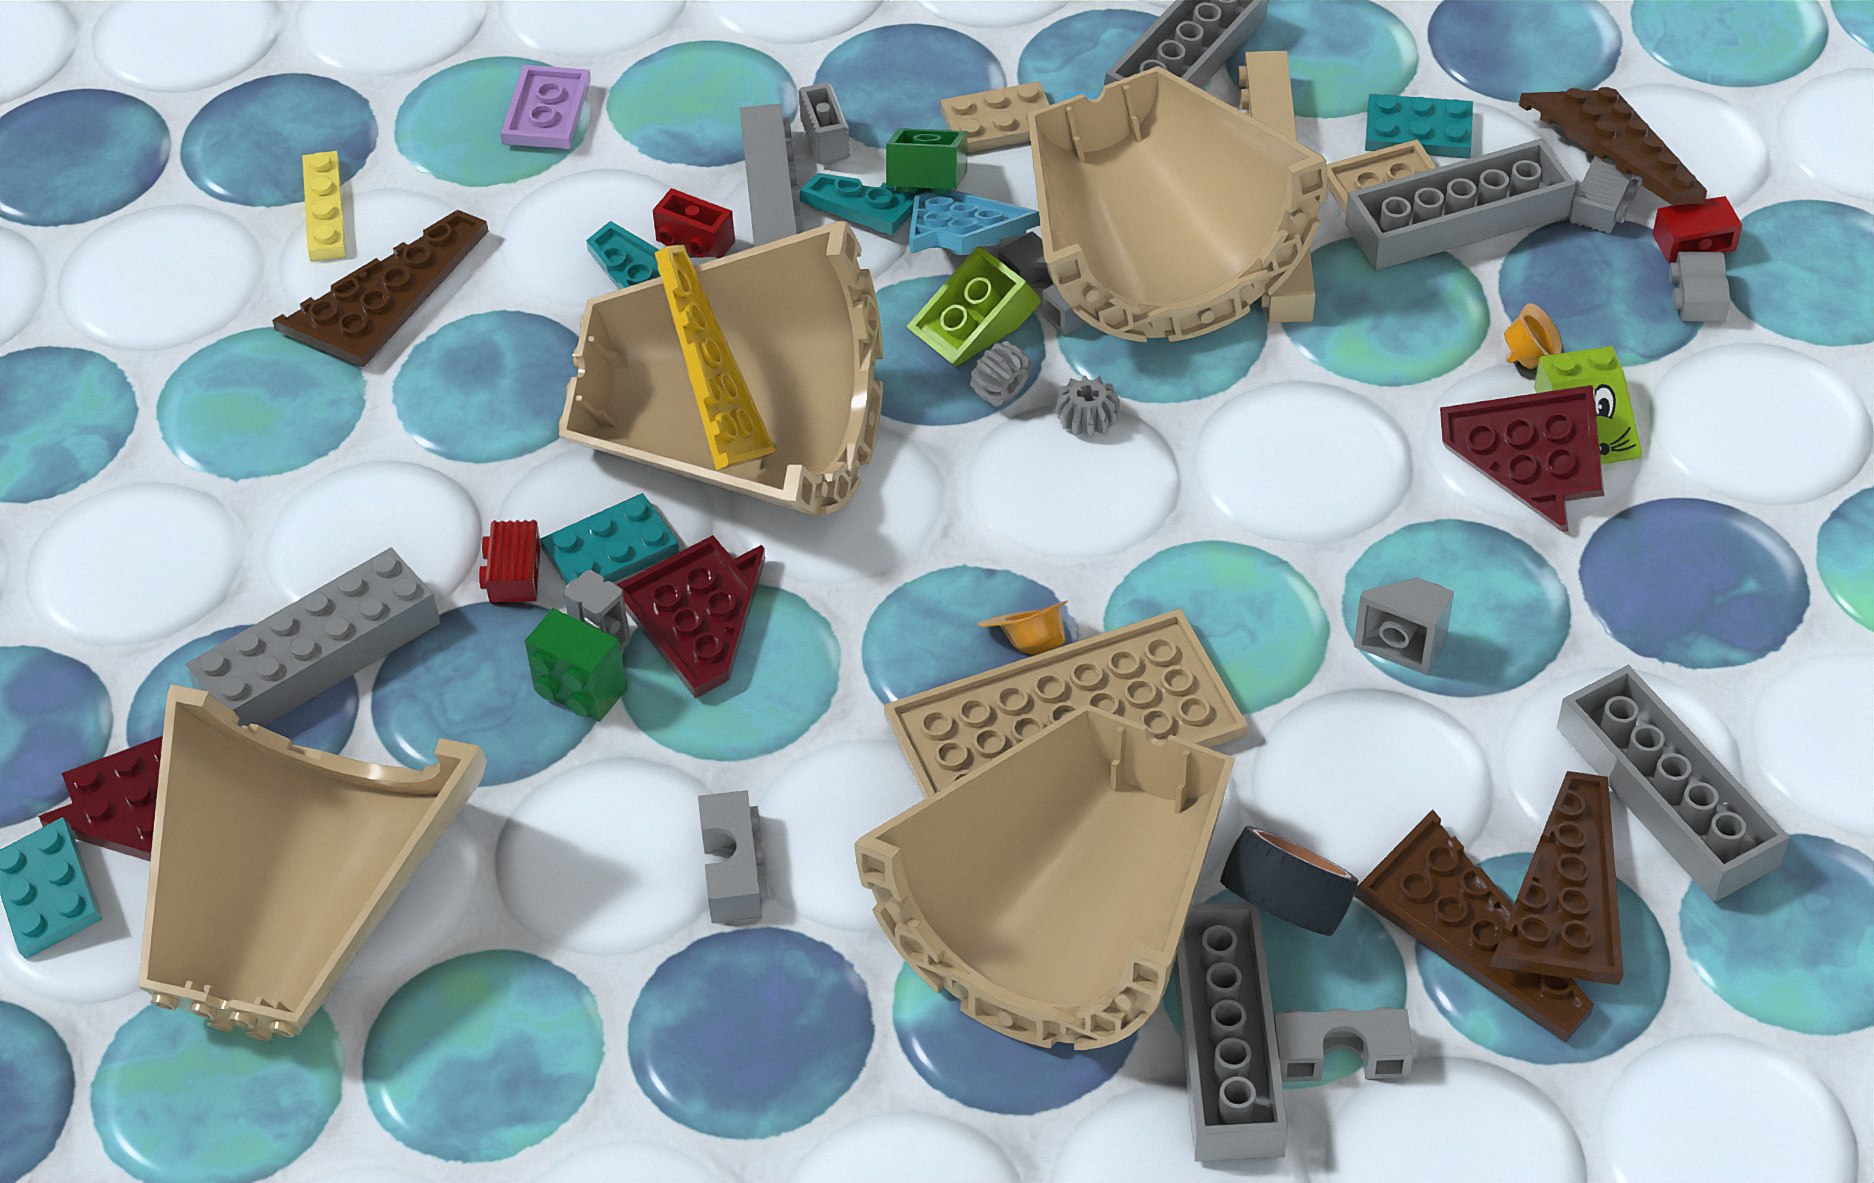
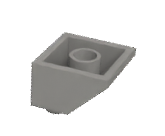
[1354,577,1454,675]

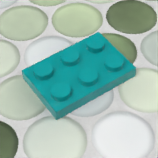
[1365,94,1473,158]
[540,493,680,585]
[0,817,102,959]

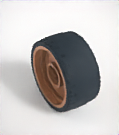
[1220,826,1359,936]

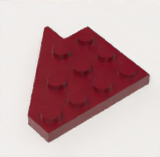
[1440,385,1605,532]
[616,535,766,698]
[38,736,163,861]

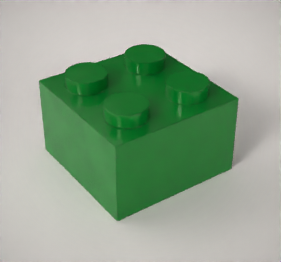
[886,128,968,194]
[524,608,627,722]

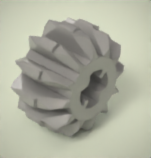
[970,341,1032,407]
[1056,375,1120,438]

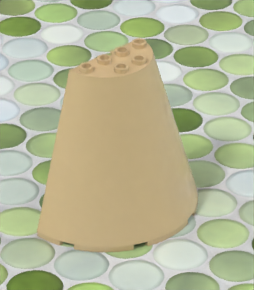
[1027,66,1328,342]
[559,221,883,515]
[138,684,487,1041]
[854,704,1235,1050]

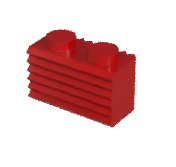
[479,519,541,603]

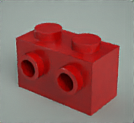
[652,188,735,259]
[1652,196,1742,264]

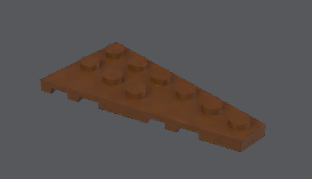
[1518,87,1707,205]
[272,210,489,367]
[1489,771,1624,985]
[1355,809,1594,1042]

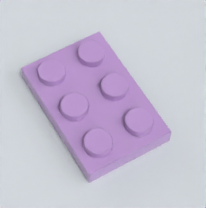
[501,65,591,149]

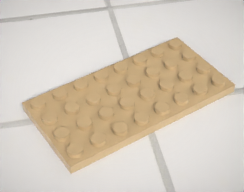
[884,608,1248,799]

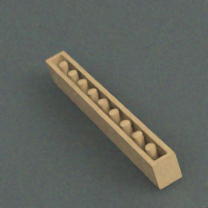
[1238,51,1315,323]

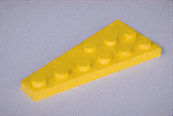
[655,245,776,471]

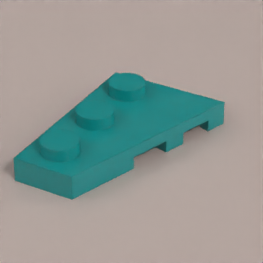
[799,173,927,235]

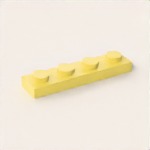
[302,151,346,261]

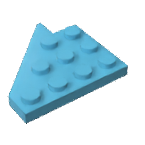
[909,190,1040,255]

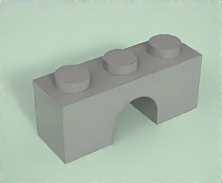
[998,231,1089,337]
[698,790,769,923]
[1274,1007,1414,1082]

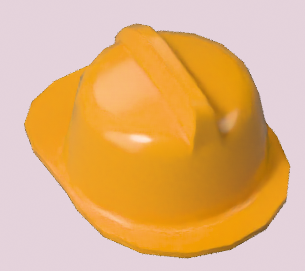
[1504,303,1562,369]
[977,600,1068,655]

